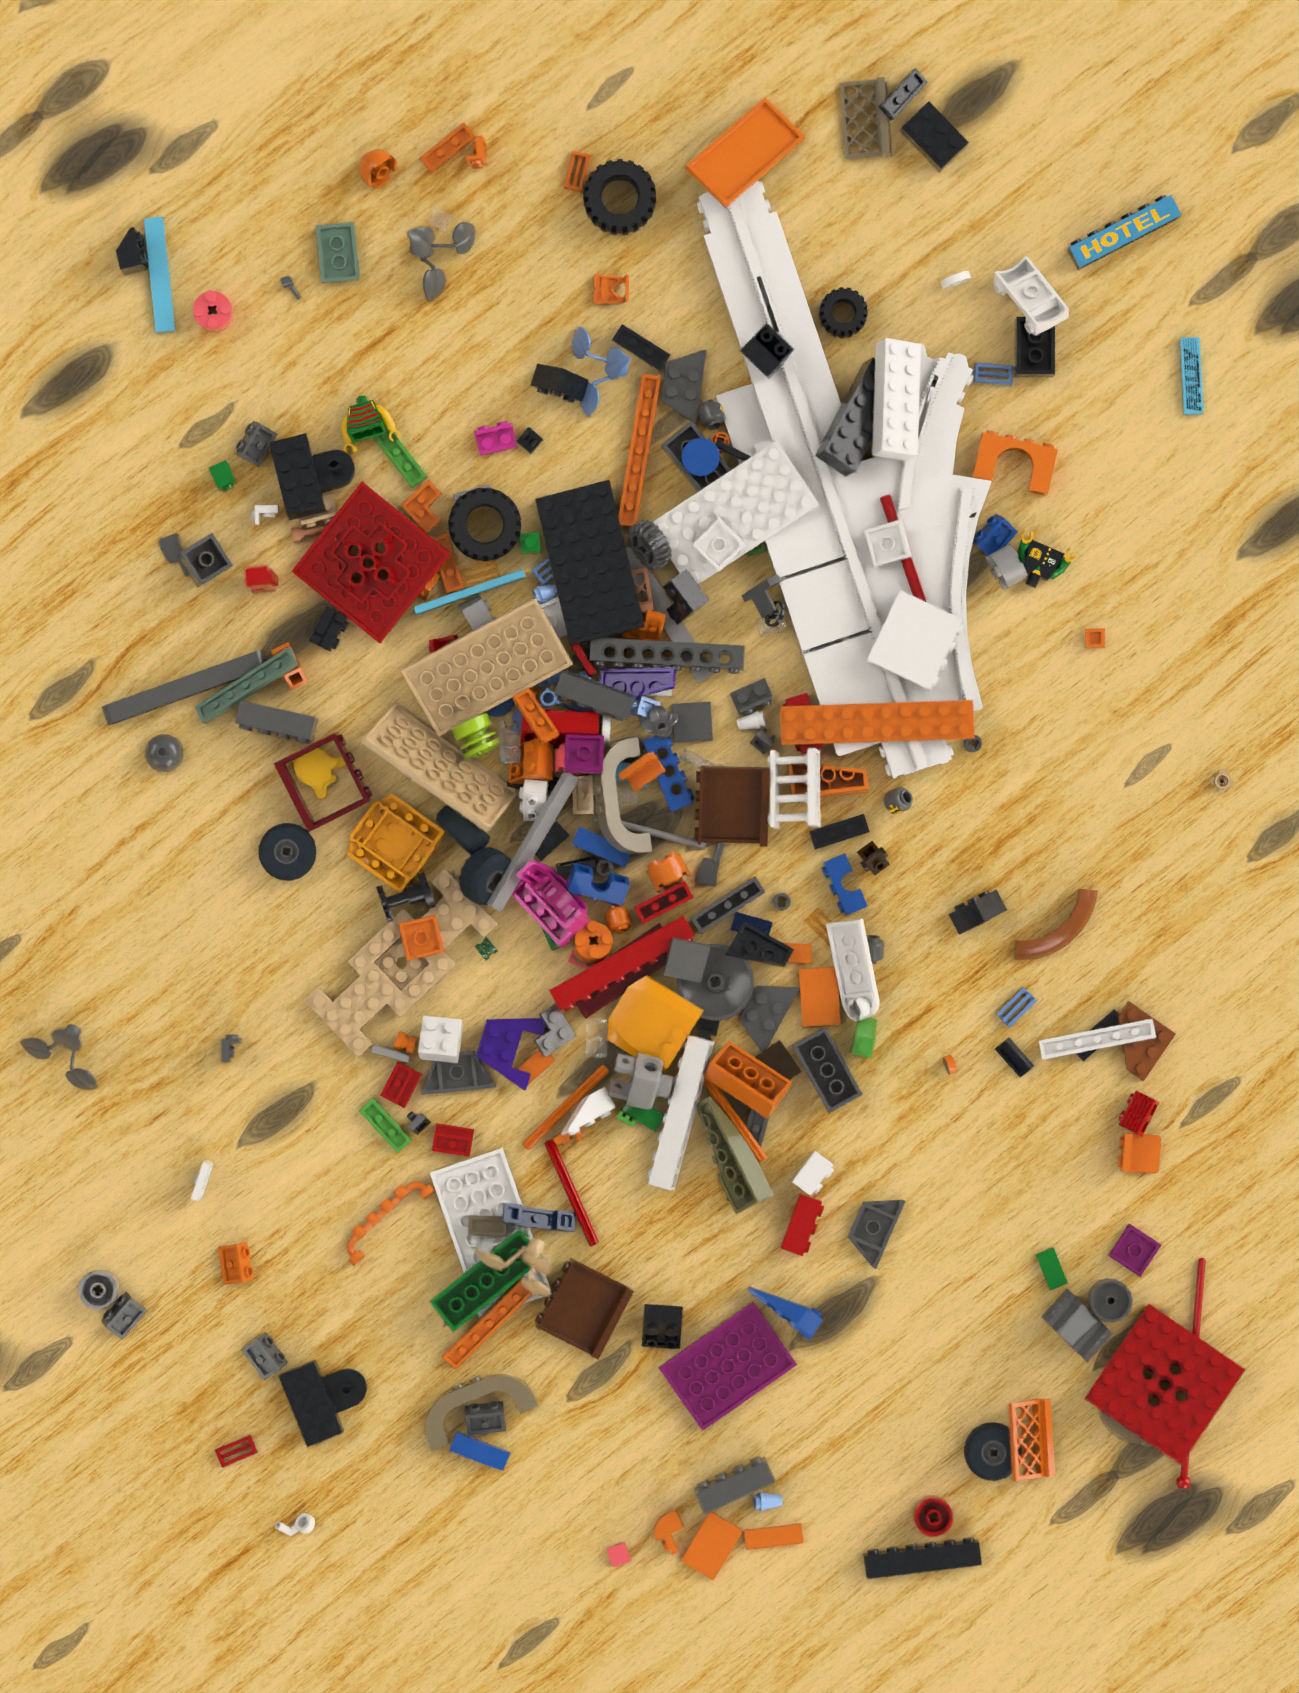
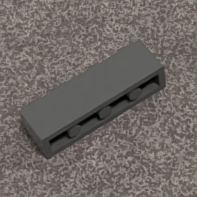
[555,670,636,721]
[690,877,765,934]

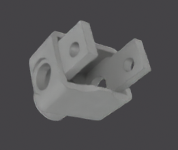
[608,1052,673,1109]

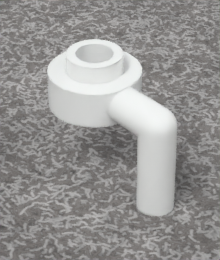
[275,1513,315,1536]

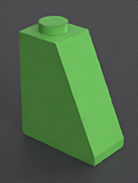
[850,1018,877,1058]

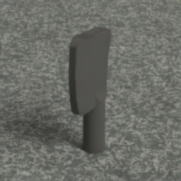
[158,534,189,577]
[696,842,724,886]

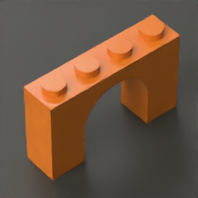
[972,430,1058,496]

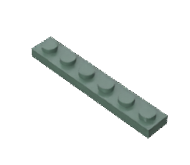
[195,647,299,724]

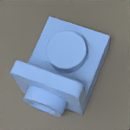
[630,696,661,718]

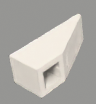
[561,1087,615,1136]

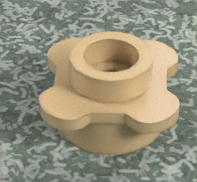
[1210,770,1233,793]

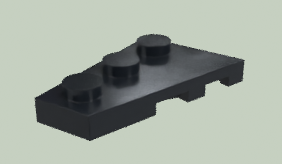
[725,922,794,967]

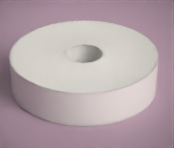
[940,271,971,290]
[602,714,611,745]

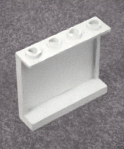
[866,590,964,691]

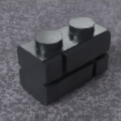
[309,607,349,652]

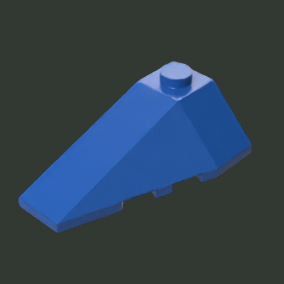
[748,1287,823,1340]

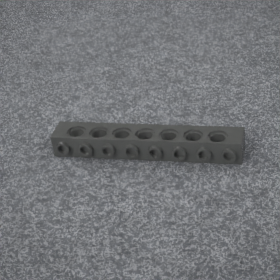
[590,638,745,674]

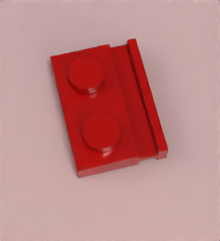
[380,1061,422,1108]
[432,1123,474,1157]

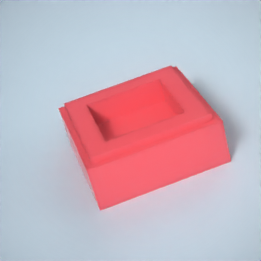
[606,1542,631,1567]

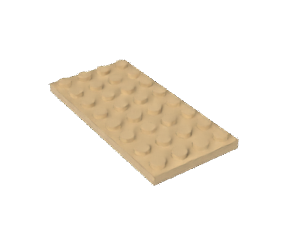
[401,597,573,737]
[361,702,520,832]

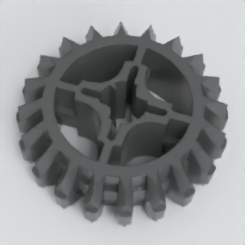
[628,520,672,570]

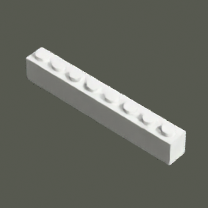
[647,1035,715,1190]

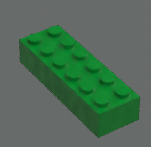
[430,1228,543,1332]

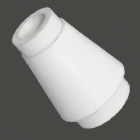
[737,710,766,730]

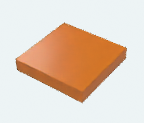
[398,915,445,961]

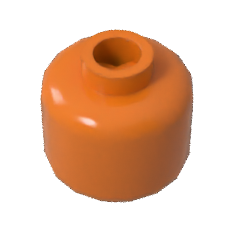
[604,904,632,934]

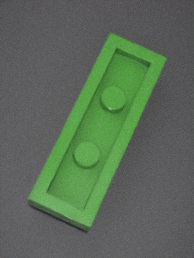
[359,1098,412,1153]

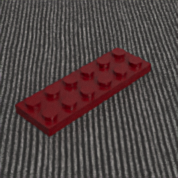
[575,923,667,1019]

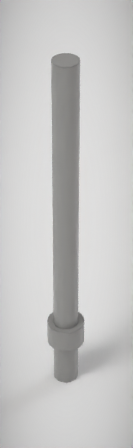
[593,814,706,850]

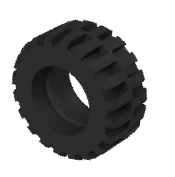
[583,159,656,235]
[448,488,521,561]

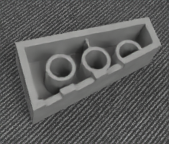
[459,594,496,630]

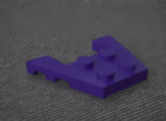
[476,1018,545,1091]

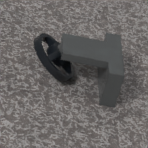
[741,575,785,627]

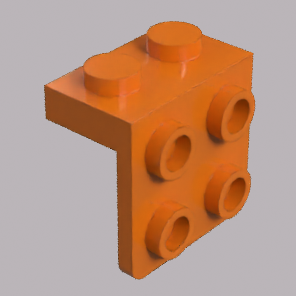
[1117,1132,1161,1174]

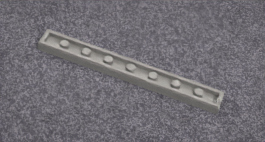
[626,546,715,684]
[487,772,579,912]

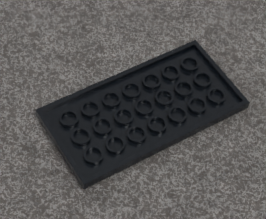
[535,480,645,646]

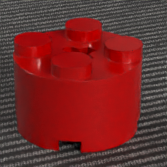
[913,1496,953,1537]

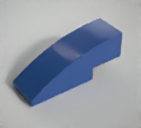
[572,827,630,867]
[449,1431,511,1471]

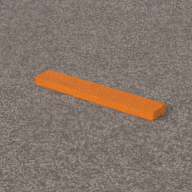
[442,1276,533,1370]

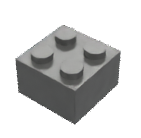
[177,533,233,588]

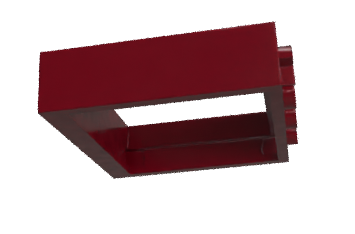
[274,732,373,832]

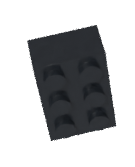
[900,102,969,173]
[1015,317,1055,377]

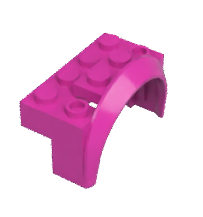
[512,860,590,947]

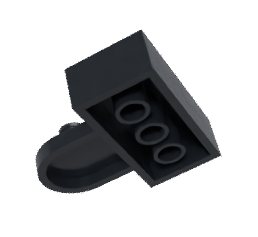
[269,433,355,520]
[278,1359,367,1447]

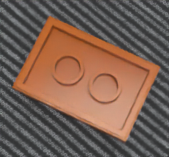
[799,967,841,1027]
[680,1511,743,1581]

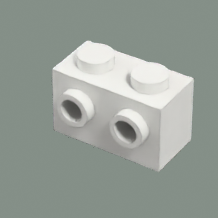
[519,779,548,821]
[792,1150,834,1196]

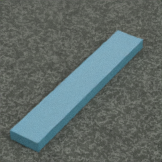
[144,216,176,333]
[414,570,526,615]

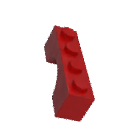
[244,565,279,593]

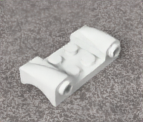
[993,256,1069,336]

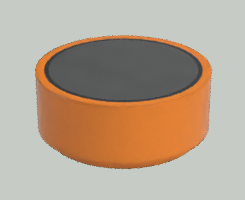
[943,1055,957,1075]

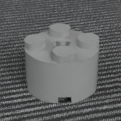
[985,544,1028,590]
[78,1270,120,1310]

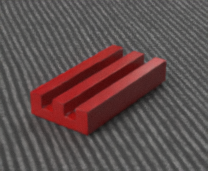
[569,643,596,677]
[215,1435,258,1468]

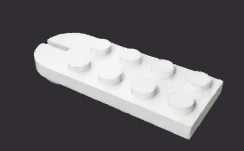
[826,919,879,1021]

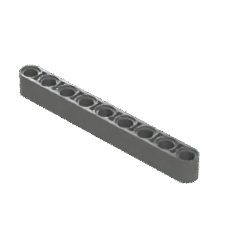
[102,650,266,725]

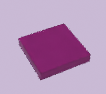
[564,734,604,774]
[1108,1224,1161,1277]

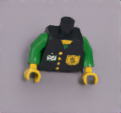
[1017,530,1077,588]

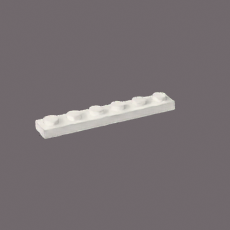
[1039,1019,1156,1060]

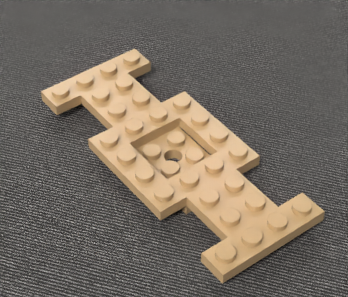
[306,869,498,1057]

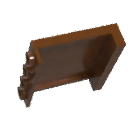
[694,766,770,847]
[535,1258,634,1360]

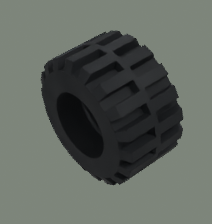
[819,287,868,338]

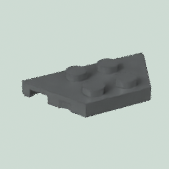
[661,350,706,424]
[739,986,800,1052]
[422,1051,496,1095]
[848,1200,905,1269]

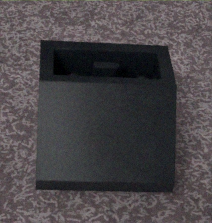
[116,227,149,275]
[740,323,795,379]
[642,1304,683,1349]

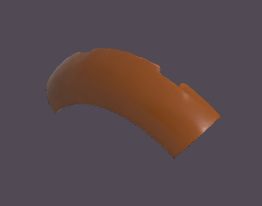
[1014,889,1098,960]

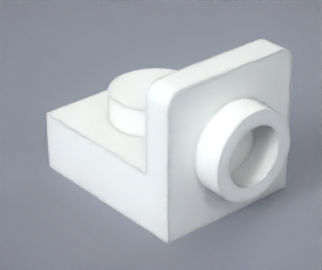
[251,505,279,526]

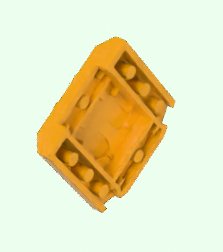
[347,793,446,893]
[607,975,704,1074]

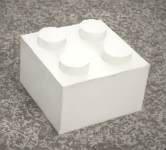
[418,1016,463,1063]

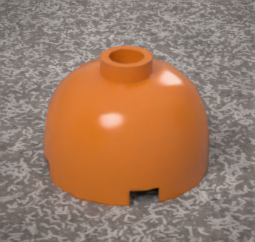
[359,149,397,188]

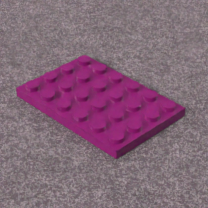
[658,1301,797,1431]

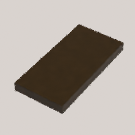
[719,1040,802,1115]

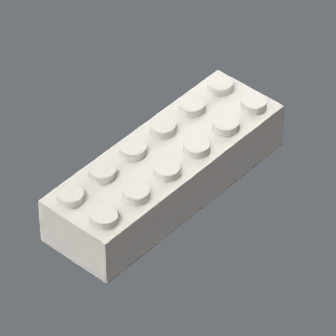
[872,338,921,461]

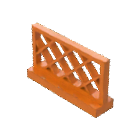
[1008,1398,1055,1481]

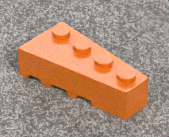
[788,763,869,798]

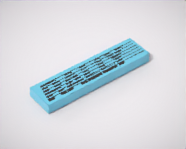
[1180,337,1203,415]

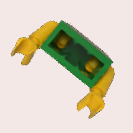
[341,395,401,454]

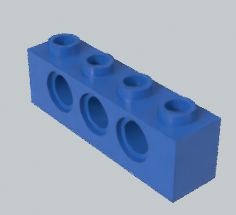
[643,736,694,812]

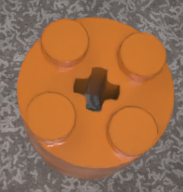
[646,851,691,893]
[573,921,613,964]

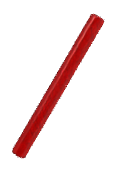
[880,495,926,602]
[544,1139,599,1246]

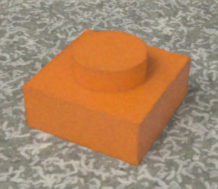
[1085,628,1105,648]

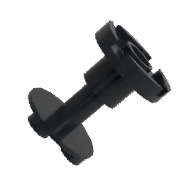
[376,871,436,922]

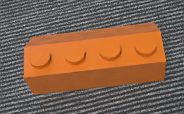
[704,1041,793,1119]

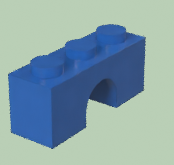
[821,853,868,915]
[566,863,630,905]

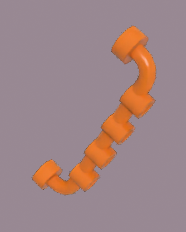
[346,1181,435,1266]

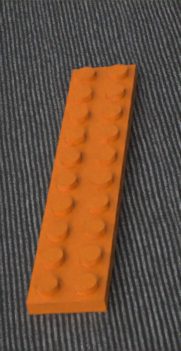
[780,700,975,745]

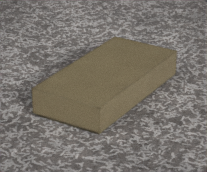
[468,1215,507,1236]

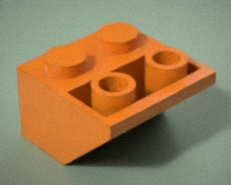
[508,738,554,784]

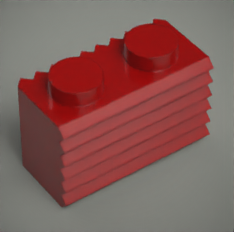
[1118,1090,1160,1136]

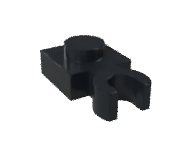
[697,1018,720,1041]

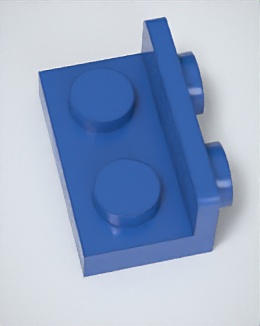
[972,514,1018,556]

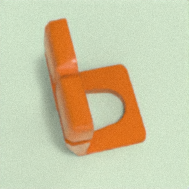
[593,274,629,305]

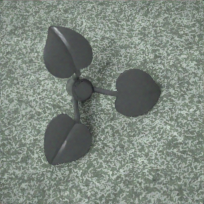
[406,222,475,302]
[20,1024,98,1090]

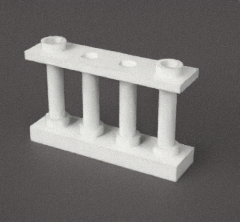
[768,748,820,829]

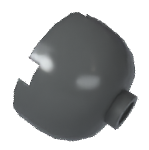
[145,734,183,772]

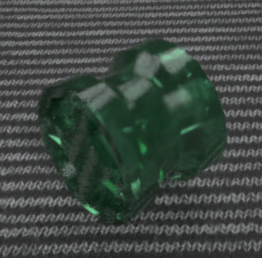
[475,937,498,961]

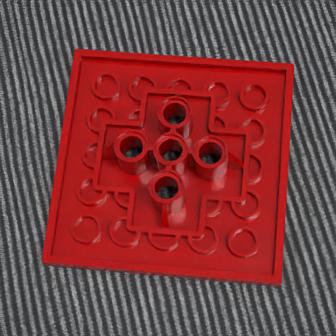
[291,481,451,644]
[1084,1304,1246,1465]

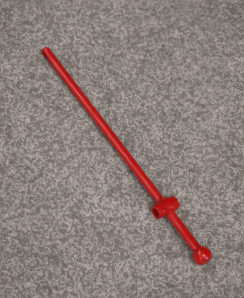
[1176,1258,1206,1489]

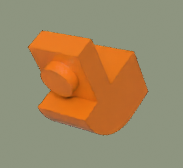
[271,642,308,690]
[654,1508,684,1555]

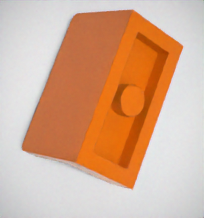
[617,752,665,791]

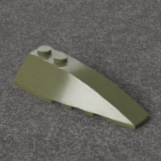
[696,1097,774,1214]

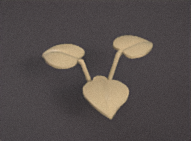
[474,1238,551,1297]

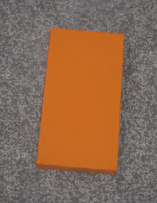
[685,97,805,209]

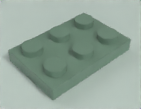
[316,222,360,284]

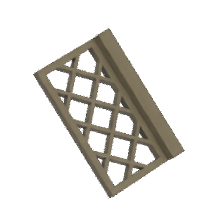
[840,77,892,160]

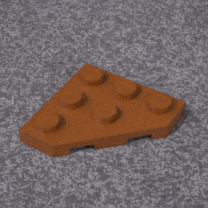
[1117,1001,1176,1081]

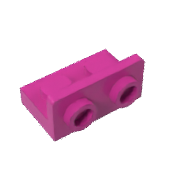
[475,421,517,456]

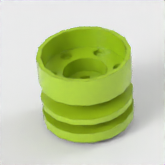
[451,713,501,760]

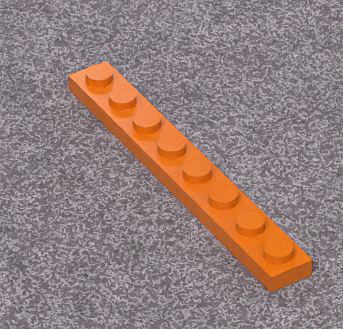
[619,373,661,527]

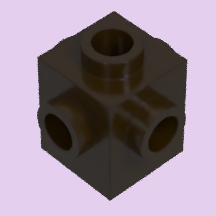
[857,841,890,876]

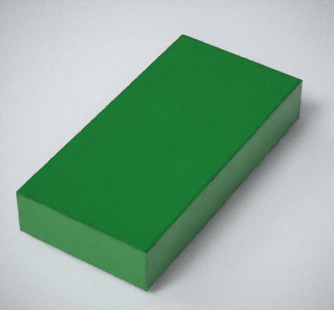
[1035,1247,1068,1290]

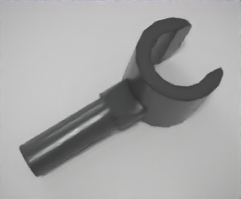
[281,276,301,300]

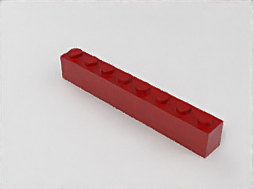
[549,916,695,1012]

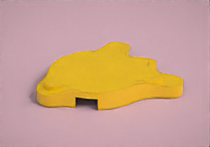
[290,748,346,799]

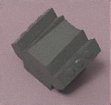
[1041,1289,1113,1363]

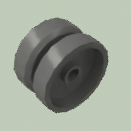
[1088,1278,1133,1322]

